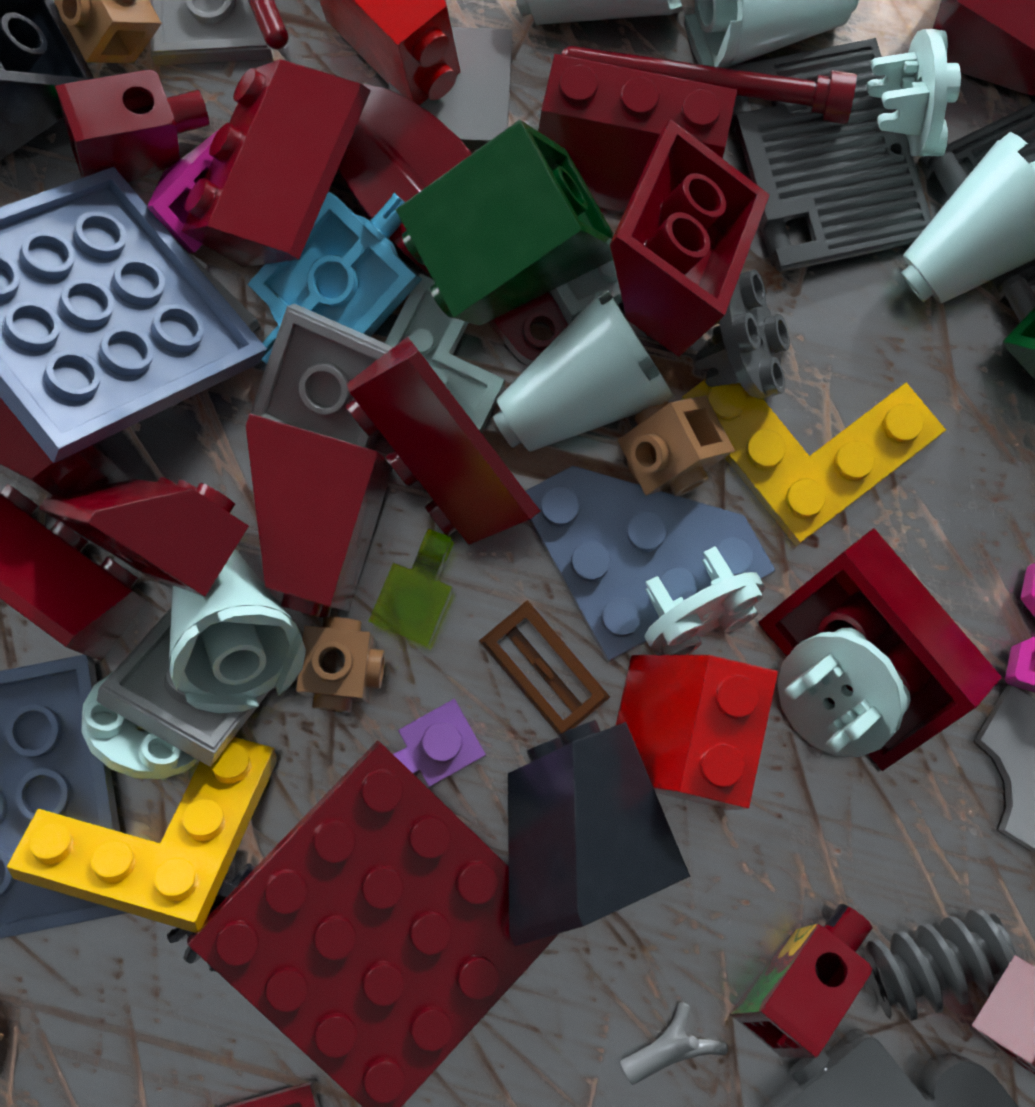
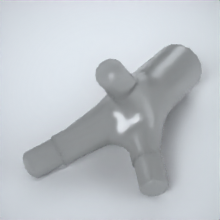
[620,1002,728,1085]

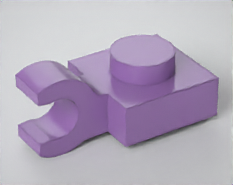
[393,698,486,788]

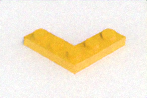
[681,380,946,547]
[7,737,277,933]

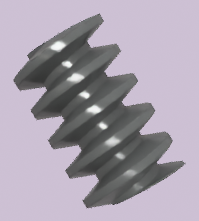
[865,909,1016,1021]

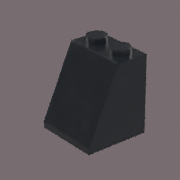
[0,0,95,161]
[508,720,690,946]

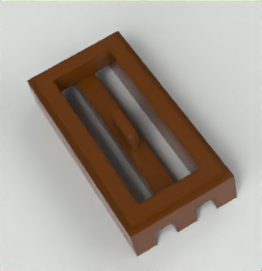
[479,600,610,737]

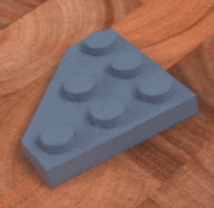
[526,466,776,663]

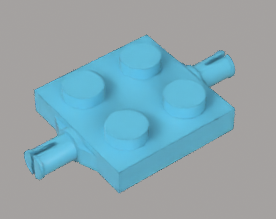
[247,192,422,364]

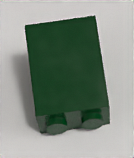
[395,119,614,326]

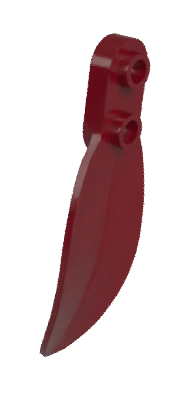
[338,84,569,366]

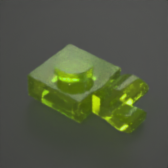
[368,528,455,647]

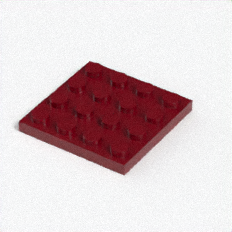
[187,740,558,1107]

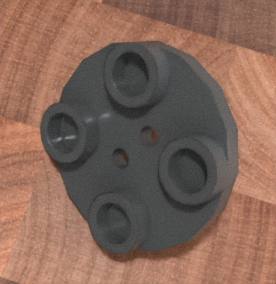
[695,269,790,399]

